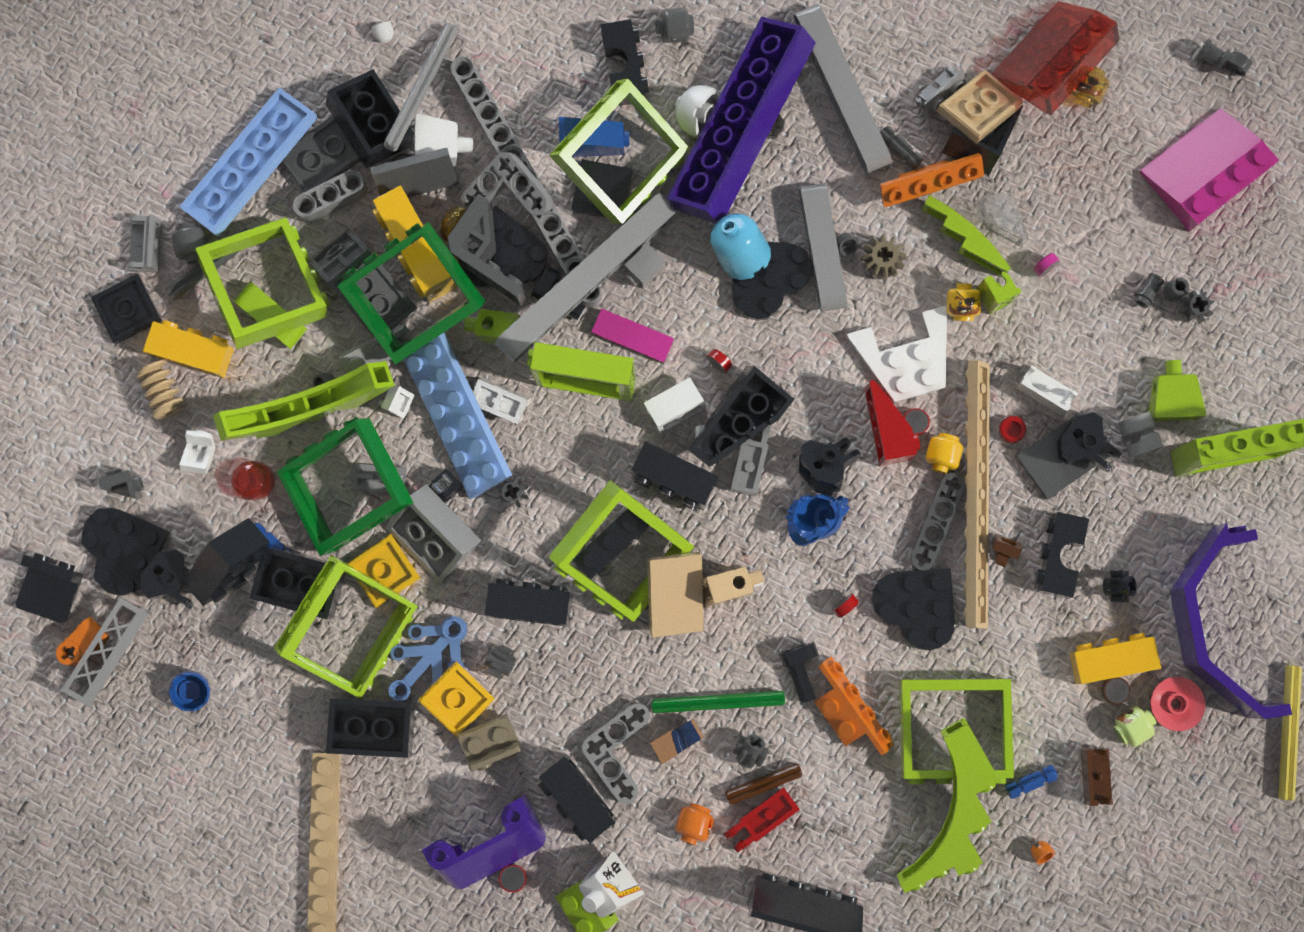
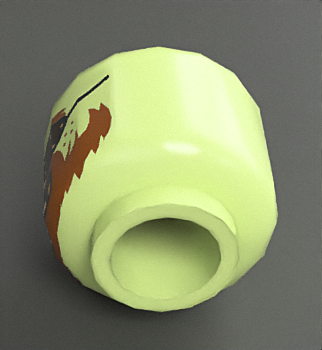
[1113,706,1156,747]

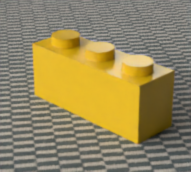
[143,320,234,378]
[1069,632,1161,684]

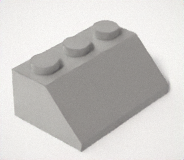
[385,484,481,584]

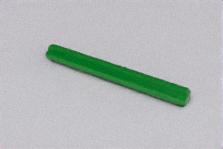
[652,691,785,713]

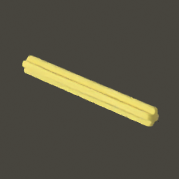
[1278,665,1302,801]

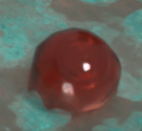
[231,461,275,501]

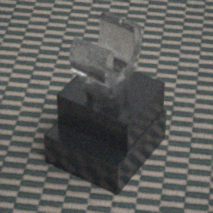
[429,469,464,504]

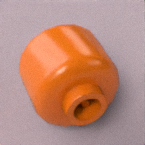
[675,803,714,846]

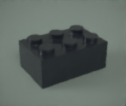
[325,69,415,168]
[631,441,719,512]
[183,518,270,607]
[249,546,346,620]
[485,579,573,627]
[326,698,416,758]
[538,754,617,843]

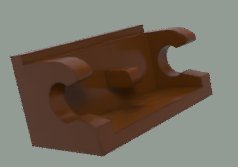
[1080,748,1113,806]

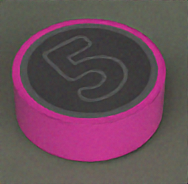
[1033,253,1060,277]

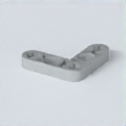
[460,152,553,215]
[582,703,650,804]

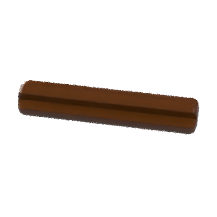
[725,763,803,804]

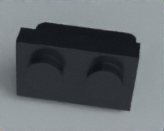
[15,552,84,623]

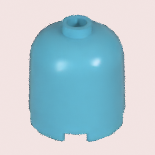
[710,213,771,280]

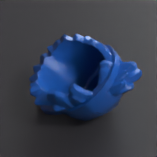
[786,494,850,547]

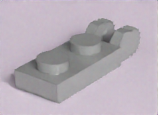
[338,324,412,373]
[730,425,771,497]

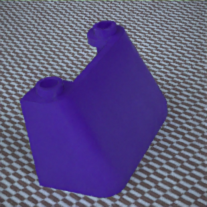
[422,794,546,889]

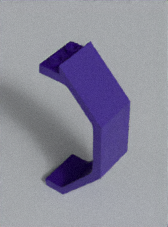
[1170,523,1292,719]

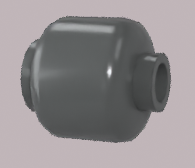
[655,8,694,43]
[172,223,208,264]

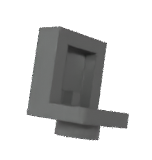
[98,469,144,499]

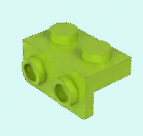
[555,876,618,932]

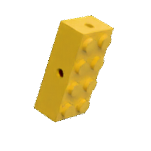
[372,185,457,303]

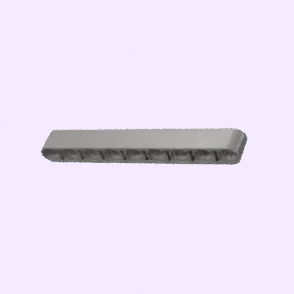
[495,192,679,363]

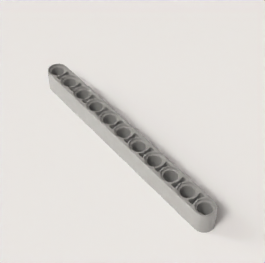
[451,56,602,308]

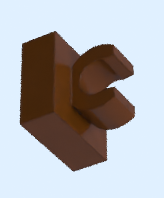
[992,534,1022,567]

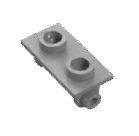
[915,67,967,119]
[350,463,407,493]

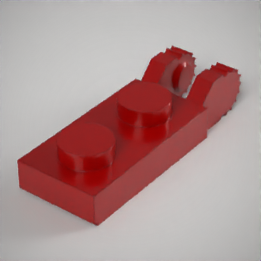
[724,787,800,853]

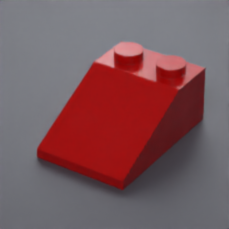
[864,380,920,466]

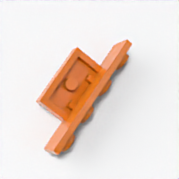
[880,153,984,207]
[814,657,894,755]

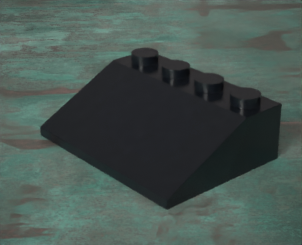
[747,872,863,932]

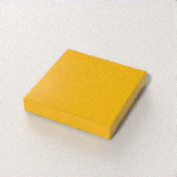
[347,534,421,608]
[418,661,495,737]

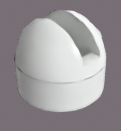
[371,21,394,43]

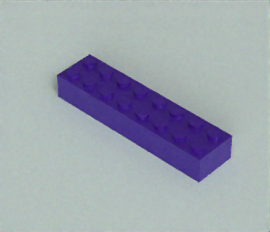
[666,16,816,224]

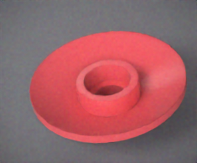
[1150,677,1205,731]

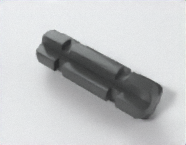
[880,126,923,169]

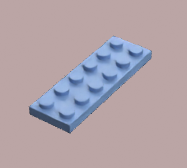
[179,88,318,237]
[403,333,512,499]

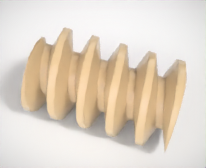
[137,360,185,420]

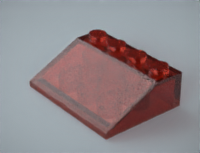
[991,1,1120,116]

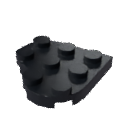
[461,206,547,289]
[732,242,812,321]
[81,508,170,596]
[871,568,955,651]

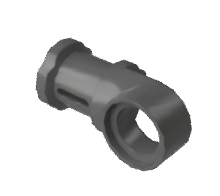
[1195,39,1252,76]

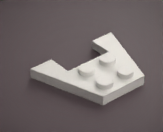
[846,305,947,403]

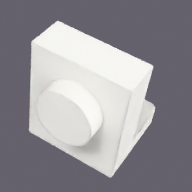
[179,430,216,475]

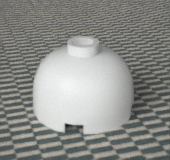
[675,85,722,138]

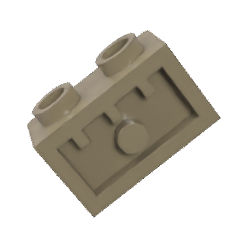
[457,714,521,771]

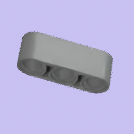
[293,170,368,223]

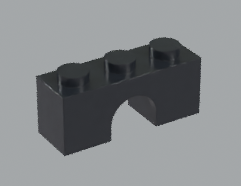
[600,19,649,106]
[573,509,650,580]
[1034,512,1089,599]

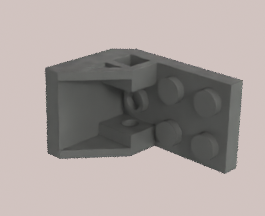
[448,193,527,307]
[310,228,417,336]

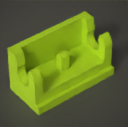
[976,271,1022,315]

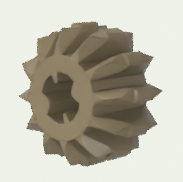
[861,234,907,280]

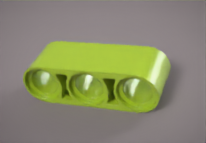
[233,281,308,349]

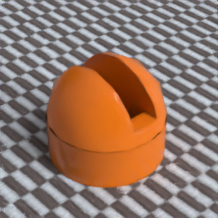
[1031,841,1055,865]

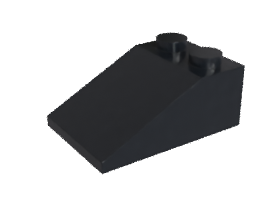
[942,105,1023,176]

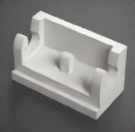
[1016,365,1078,416]
[644,377,706,435]
[473,378,532,424]

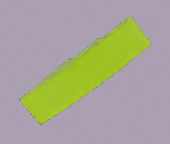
[921,195,1011,277]

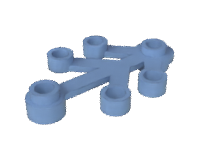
[388,616,467,702]

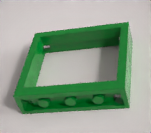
[338,222,485,365]
[276,417,414,556]

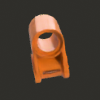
[56,617,110,666]

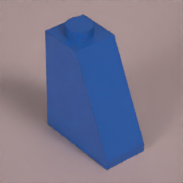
[559,117,629,157]

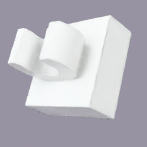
[378,384,415,419]

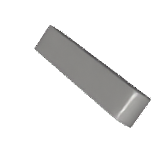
[799,183,847,312]

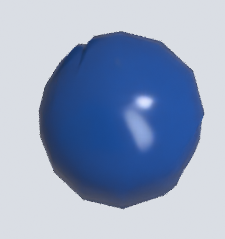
[169,671,211,712]

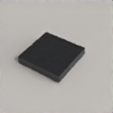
[571,159,633,218]
[91,274,163,344]

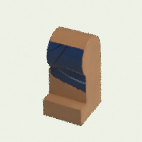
[650,718,704,764]

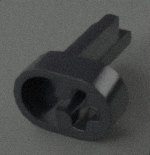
[530,266,585,321]
[779,642,819,704]

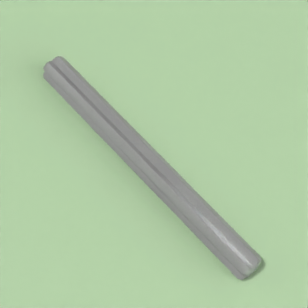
[384,23,458,152]

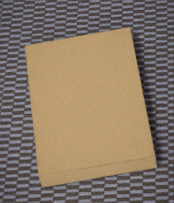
[937,69,1024,144]
[647,552,704,638]

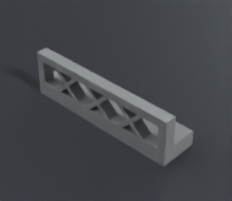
[61,597,150,707]

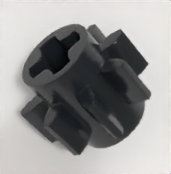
[1103,570,1137,603]

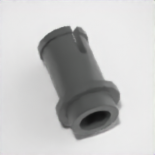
[1134,273,1164,308]
[1163,278,1189,302]

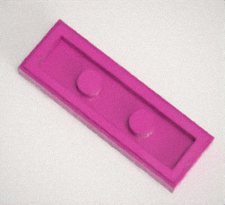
[591,308,674,364]

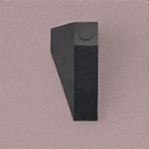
[688,366,794,467]

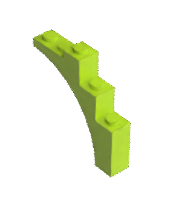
[212,361,395,441]
[896,718,1000,893]

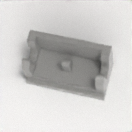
[127,215,162,273]

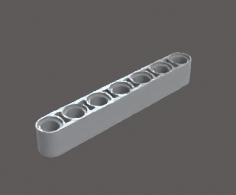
[793,4,892,174]

